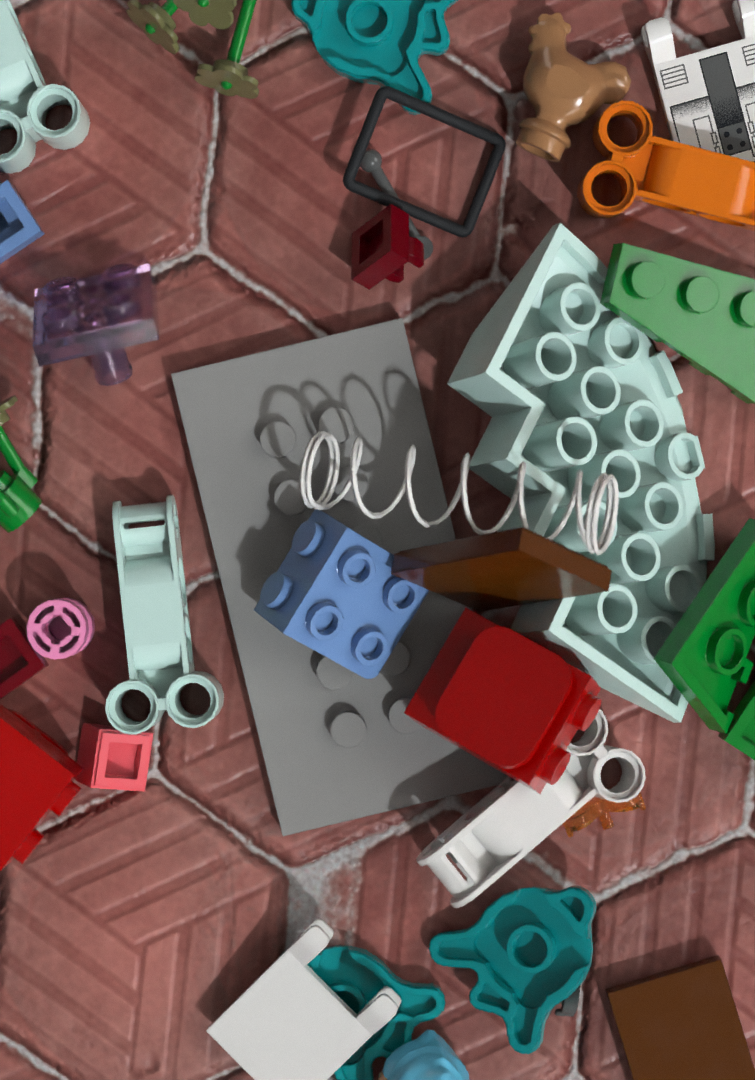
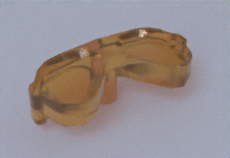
[563,792,646,838]

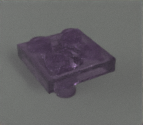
[32,263,159,386]

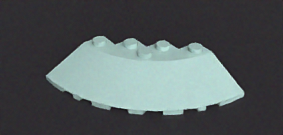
[447,223,715,723]

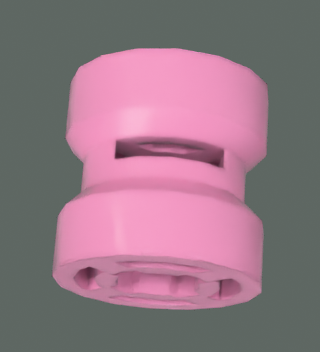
[26,597,95,660]

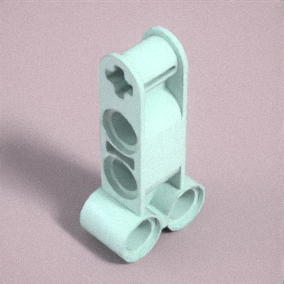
[0,0,90,174]
[105,495,224,735]

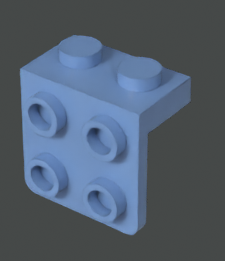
[254,509,430,679]

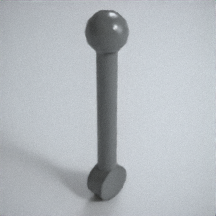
[360,149,433,260]

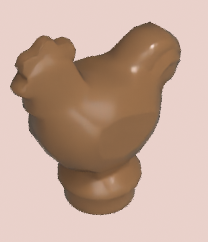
[516,13,631,162]

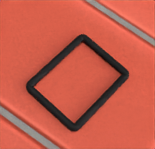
[343,86,506,237]

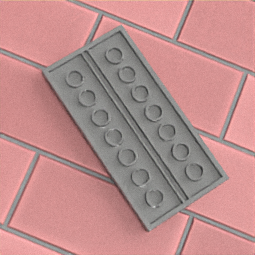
[171,318,508,836]

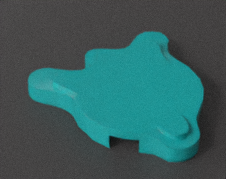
[291,0,458,115]
[429,885,597,1054]
[278,945,445,1080]

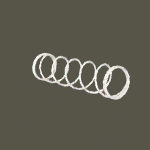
[299,431,619,555]

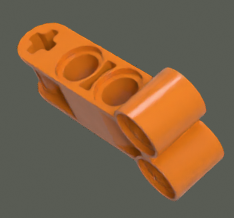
[577,101,755,231]

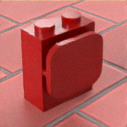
[404,607,601,794]
[0,704,83,871]

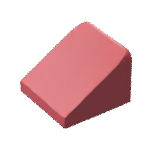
[75,723,153,792]

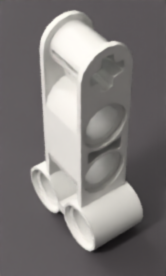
[416,709,646,908]

